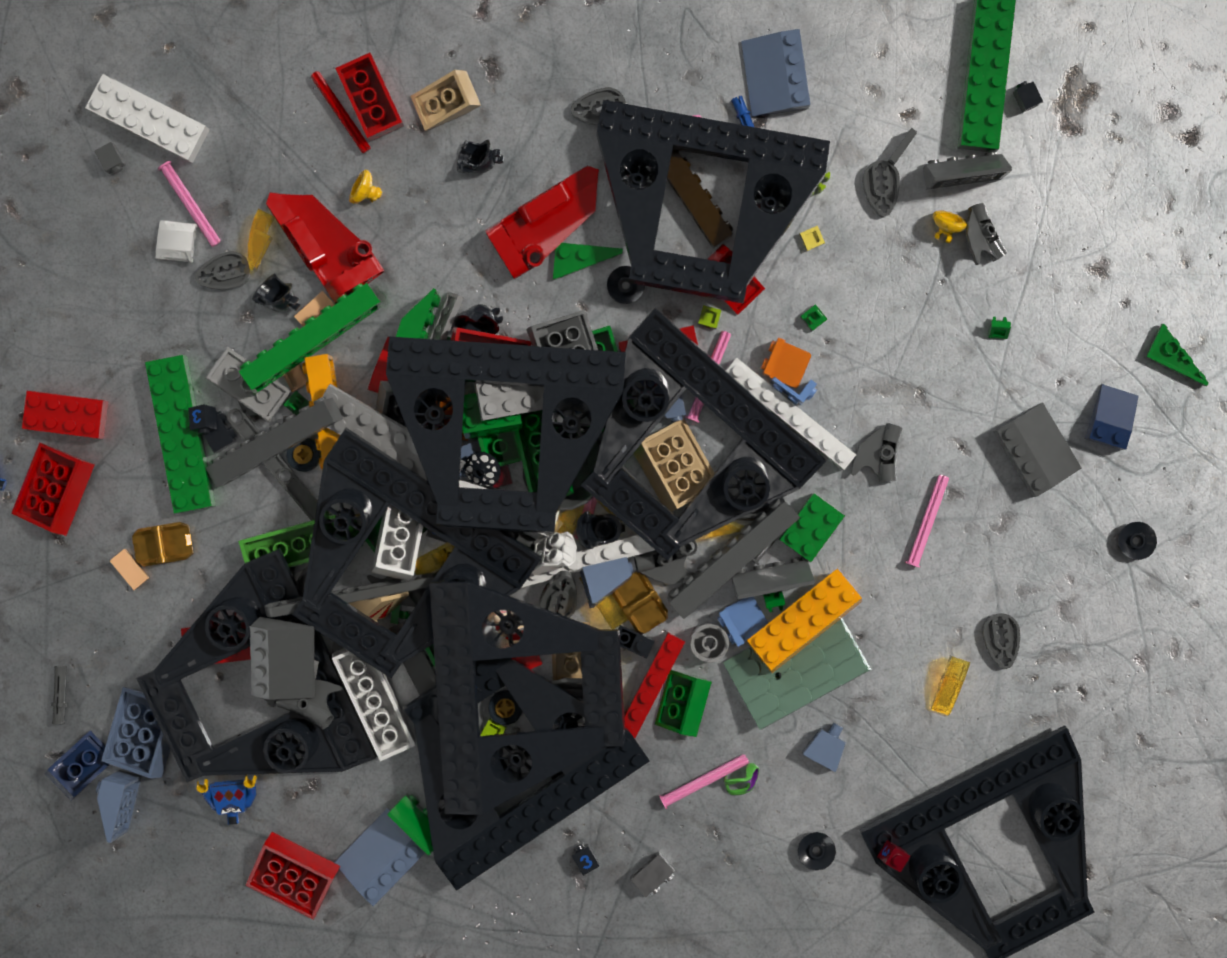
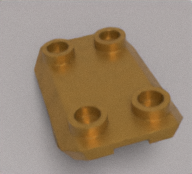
[132,522,194,567]
[613,571,668,634]

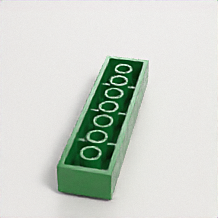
[957,0,1016,152]
[238,283,381,394]
[145,355,216,514]

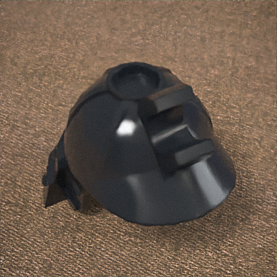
[457,140,504,173]
[252,273,300,311]
[454,304,503,334]
[576,510,626,549]

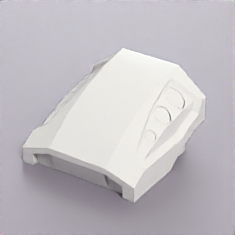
[155,220,197,263]
[531,532,577,575]

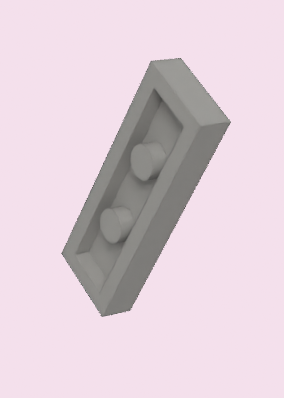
[428,291,464,340]

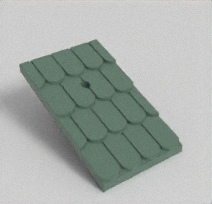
[723,618,871,730]

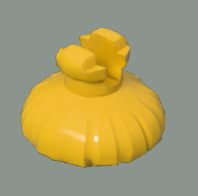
[349,170,382,204]
[933,210,967,243]

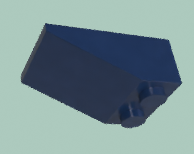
[1084,384,1139,450]
[44,730,110,801]

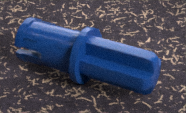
[731,96,754,127]

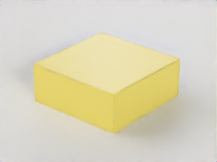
[800,225,825,251]

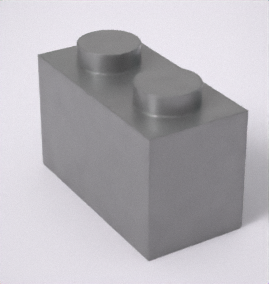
[630,852,675,897]

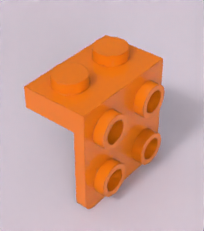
[761,338,811,388]

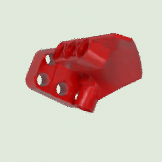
[484,165,599,280]
[266,192,385,304]

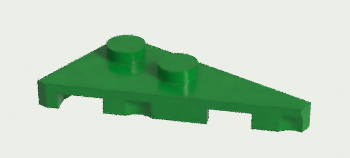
[553,243,623,280]
[1145,324,1209,386]

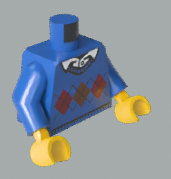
[196,775,257,825]

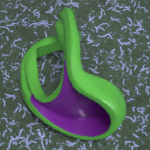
[724,763,759,795]

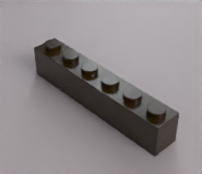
[667,149,734,249]

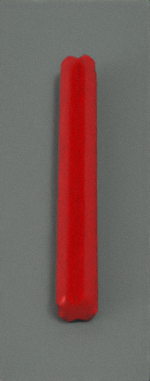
[311,71,371,154]

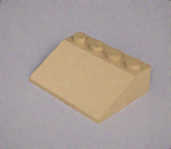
[634,418,714,512]

